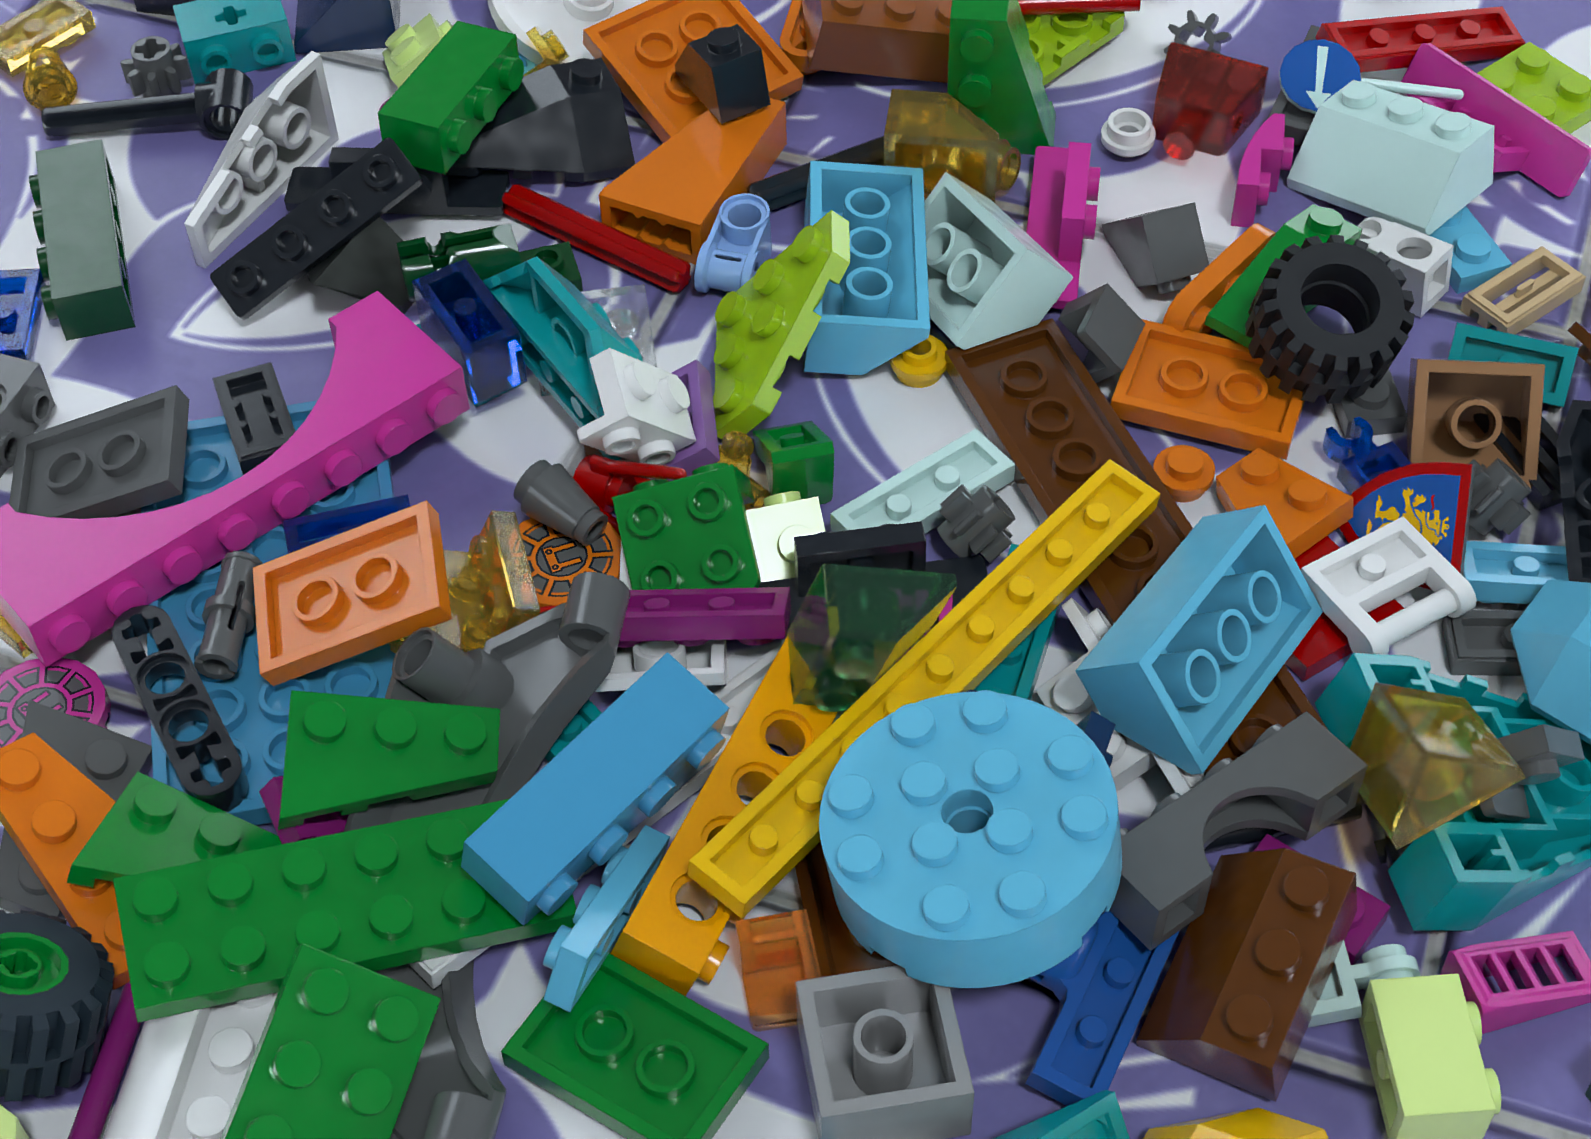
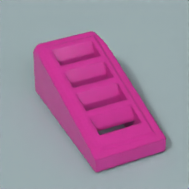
[1440,931,1591,1034]

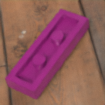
[618,587,791,648]

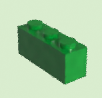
[377,21,524,174]

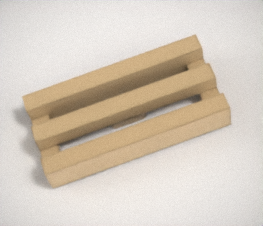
[1460,246,1586,335]

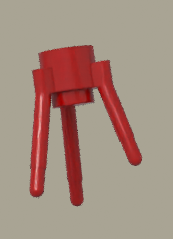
[573,454,687,536]

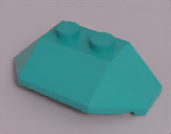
[483,256,643,461]

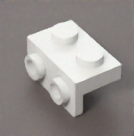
[577,348,696,465]

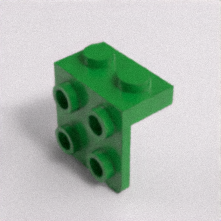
[612,463,761,590]

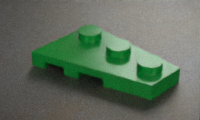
[278,690,500,830]
[67,771,282,888]

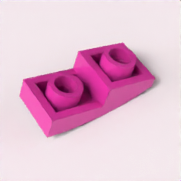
[1231,113,1294,227]

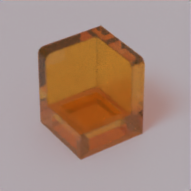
[735,909,821,1032]

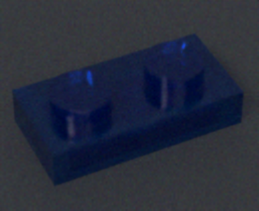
[0,268,46,361]

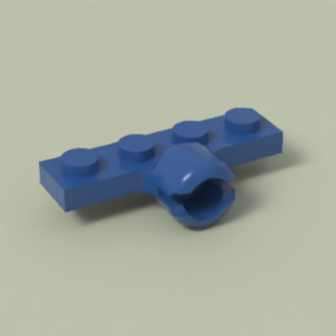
[1025,910,1179,1106]

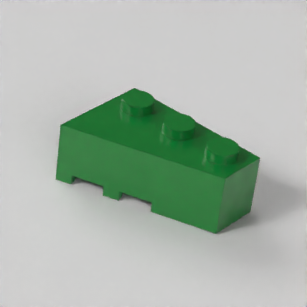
[945,0,1056,155]

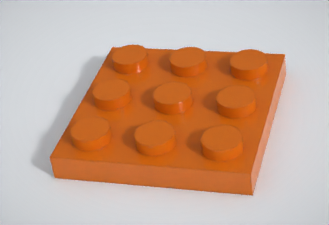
[583,0,804,143]

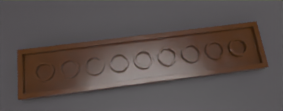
[945,318,1327,775]

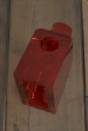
[1152,42,1269,160]

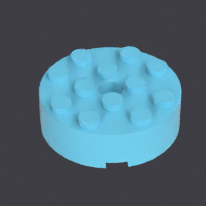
[819,690,1122,988]

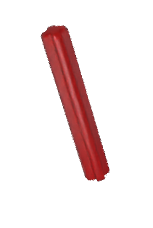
[502,184,692,293]

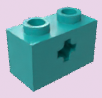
[173,0,297,84]

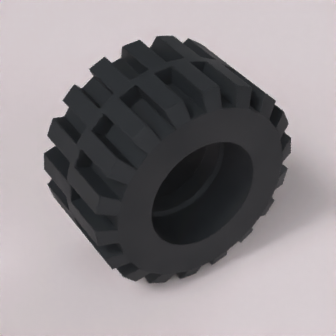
[1245,235,1415,404]

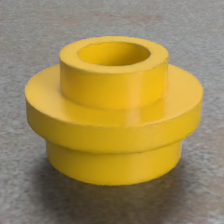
[890,335,948,388]

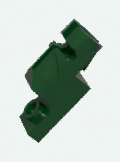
[396,224,584,317]

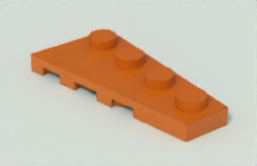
[0,732,130,990]

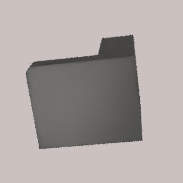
[1059,283,1145,383]

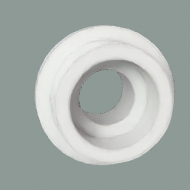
[1101,108,1156,158]

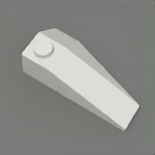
[184,51,339,268]

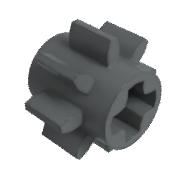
[1164,10,1232,78]
[120,36,192,97]
[1469,458,1532,536]
[937,484,1016,563]

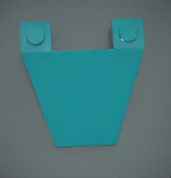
[1315,653,1591,931]

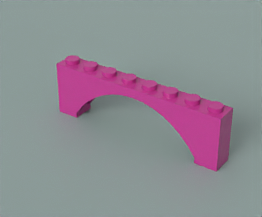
[0,291,470,667]

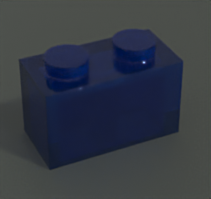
[412,258,527,405]

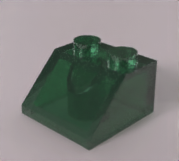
[787,564,957,712]

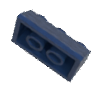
[294,0,400,54]

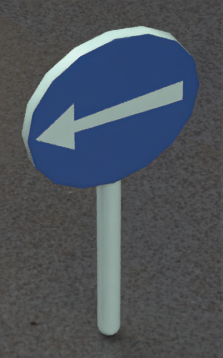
[1279,39,1464,114]

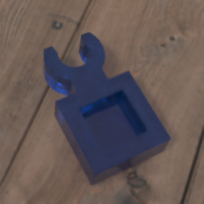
[1323,417,1412,495]

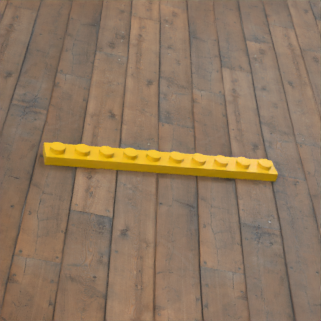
[688,459,1161,919]

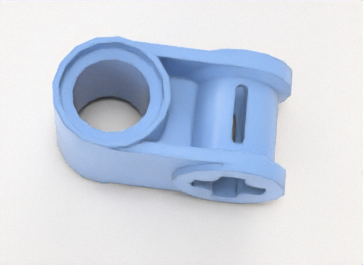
[694,193,772,293]

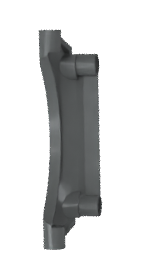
[344,572,631,1139]

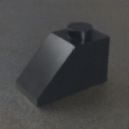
[675,24,771,124]

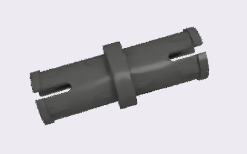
[194,551,263,680]

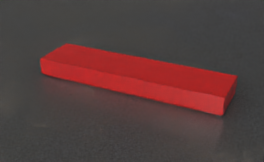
[1315,6,1525,73]

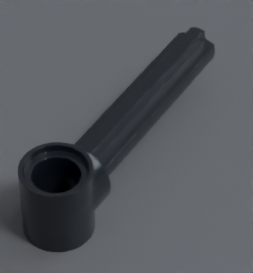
[41,68,254,140]

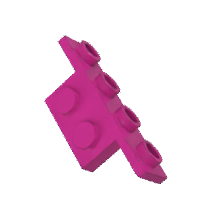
[1401,43,1591,197]
[1026,142,1101,309]

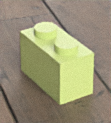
[1359,974,1501,1139]

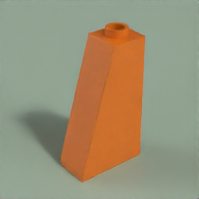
[599,98,787,265]

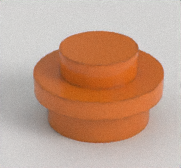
[1153,445,1215,503]

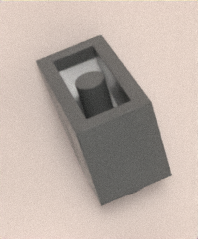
[1102,202,1209,294]

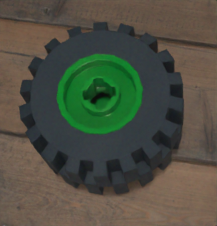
[0,910,114,1102]

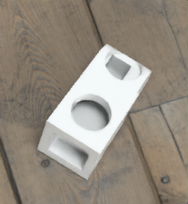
[1358,216,1454,318]

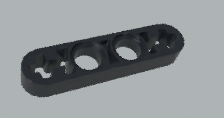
[111,605,249,812]

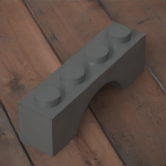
[1110,711,1368,951]

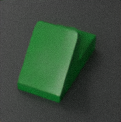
[753,421,834,504]

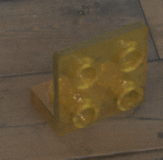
[389,510,541,653]

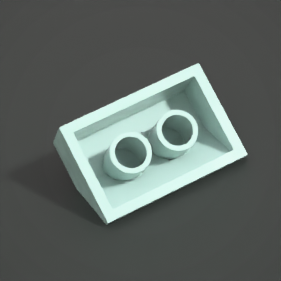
[1287,80,1495,235]
[924,172,1073,350]

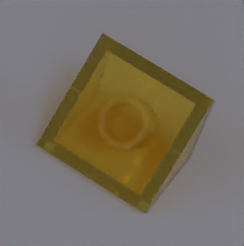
[1350,682,1526,850]

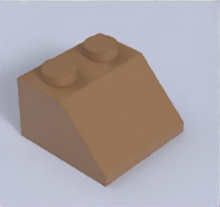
[1407,358,1545,489]

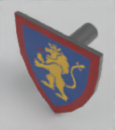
[1339,462,1475,590]

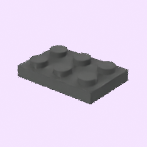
[9,385,190,519]

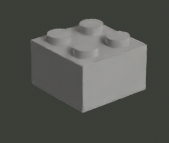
[796,965,974,1139]

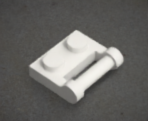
[1301,517,1477,654]

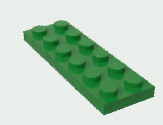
[113,799,577,1023]

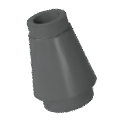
[513,460,608,546]

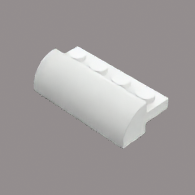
[103,992,278,1139]

